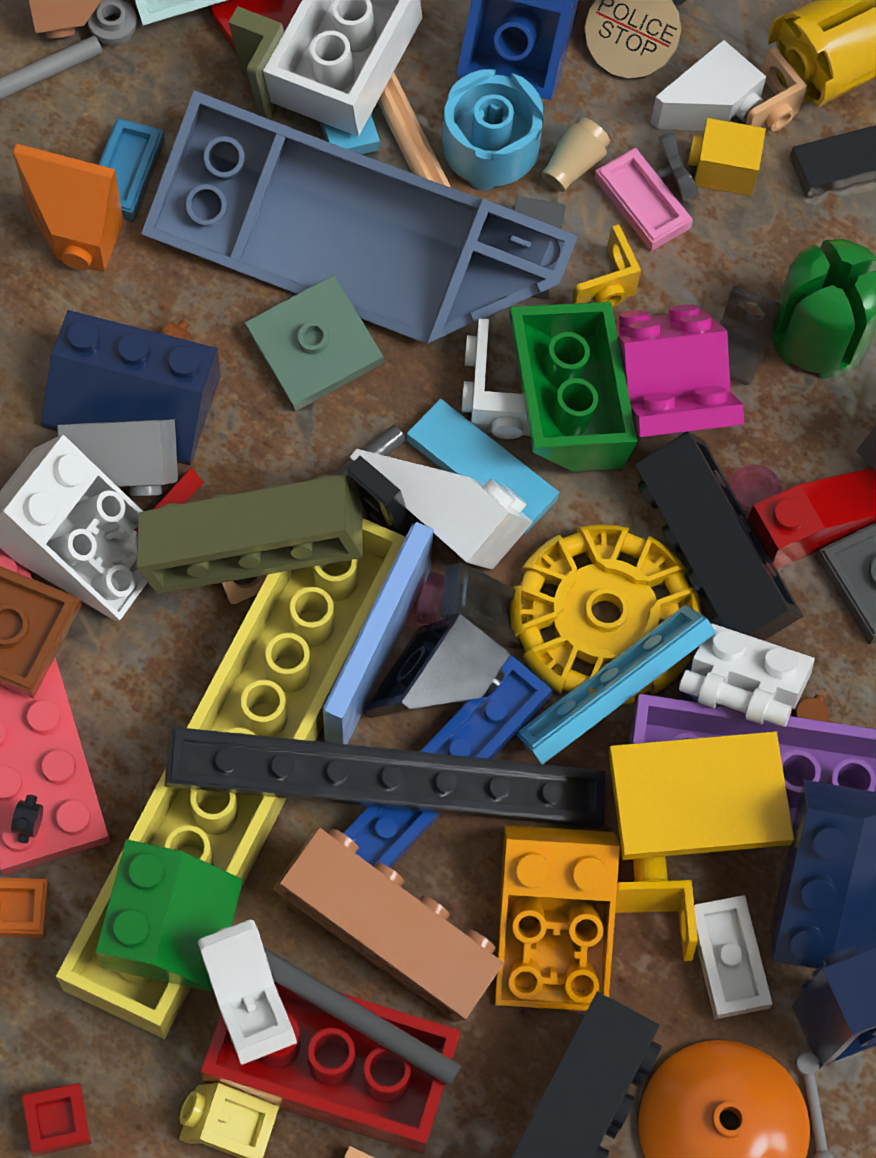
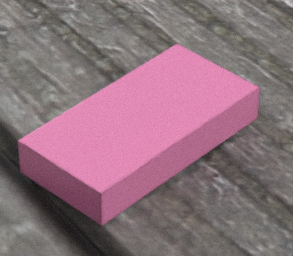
[594,147,693,252]

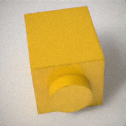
[688,118,766,196]

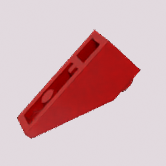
[748,468,876,569]

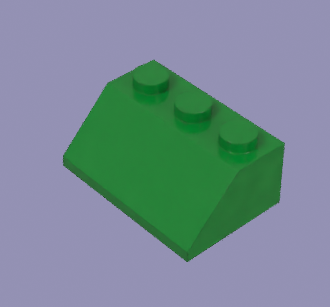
[509,302,638,472]

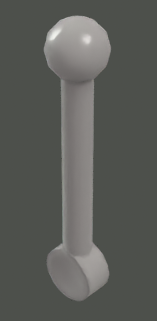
[795,1052,834,1158]

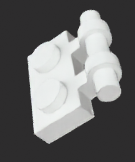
[679,623,815,727]

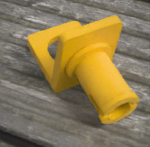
[615,856,698,961]

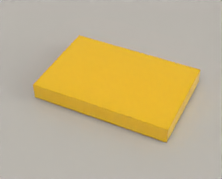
[608,732,794,860]

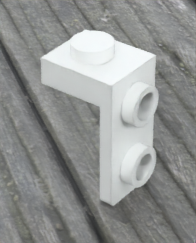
[461,318,530,439]
[198,920,297,1065]

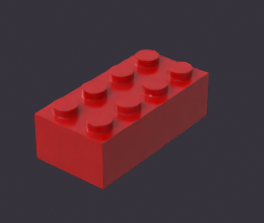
[201,981,461,1154]

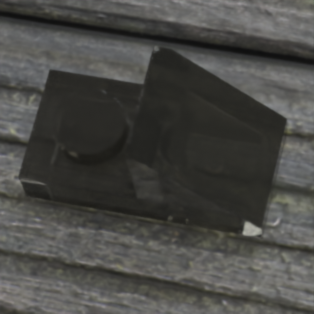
[441,562,528,649]

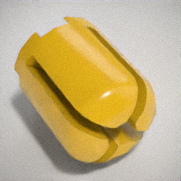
[768,0,876,108]

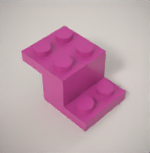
[615,304,744,437]

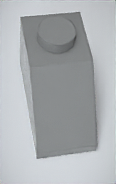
[57,419,178,496]

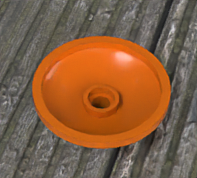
[637,1040,810,1158]

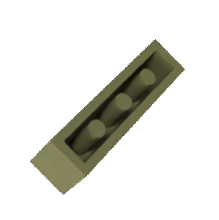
[137,474,363,594]

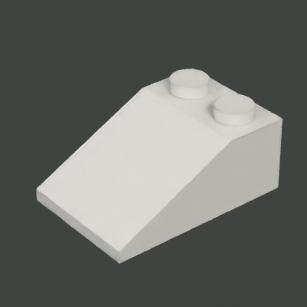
[350,449,533,570]

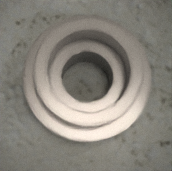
[88,0,137,46]

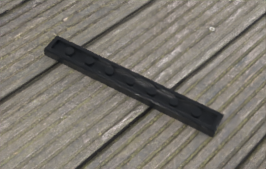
[164,727,606,828]

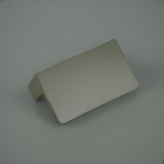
[228,6,284,119]

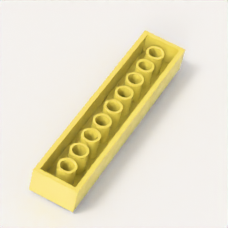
[56,518,406,1039]

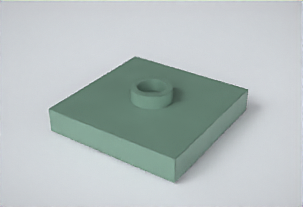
[245,275,385,412]

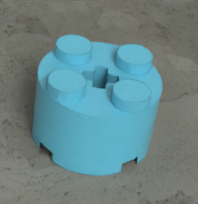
[442,69,543,191]

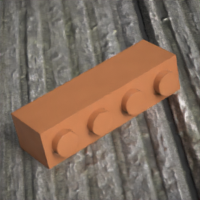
[273,828,504,1023]

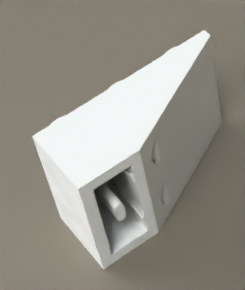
[0,435,147,621]

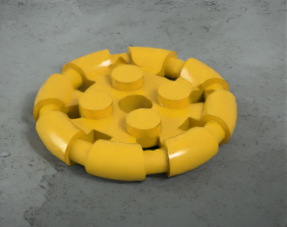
[509,524,702,706]

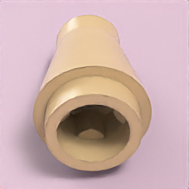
[541,117,610,192]

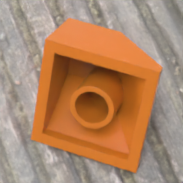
[13,143,124,272]

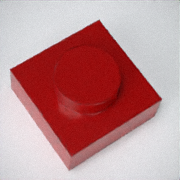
[22,1083,92,1157]

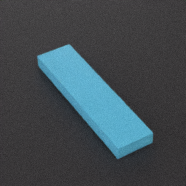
[516,605,716,765]

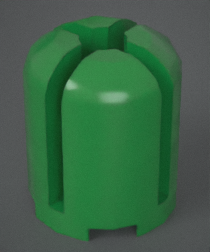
[770,239,876,379]

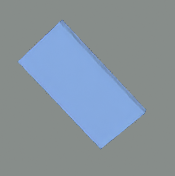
[323,522,434,744]

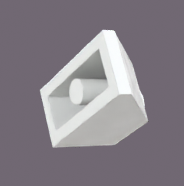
[650,40,766,131]

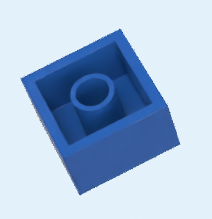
[456,0,578,100]

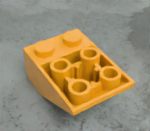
[495,825,620,1011]

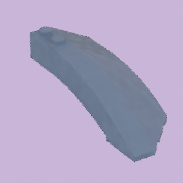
[141,90,578,344]

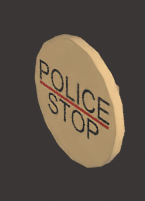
[585,0,682,79]

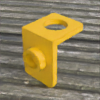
[572,224,641,308]

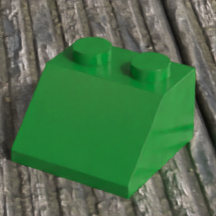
[95,839,243,993]

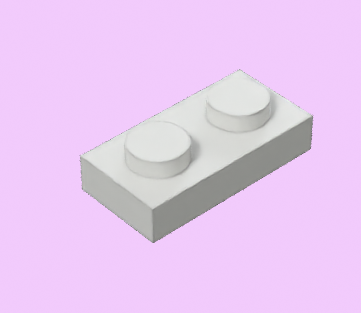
[694,895,772,1020]

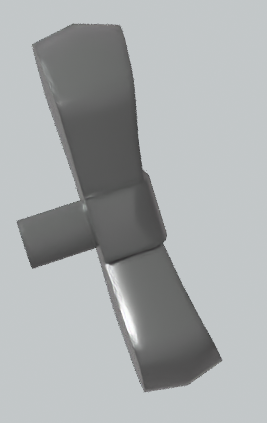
[657,132,699,202]

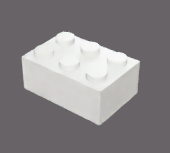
[263,0,422,137]

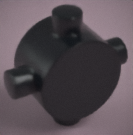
[11,794,43,843]

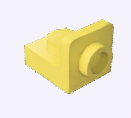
[179,1082,279,1158]

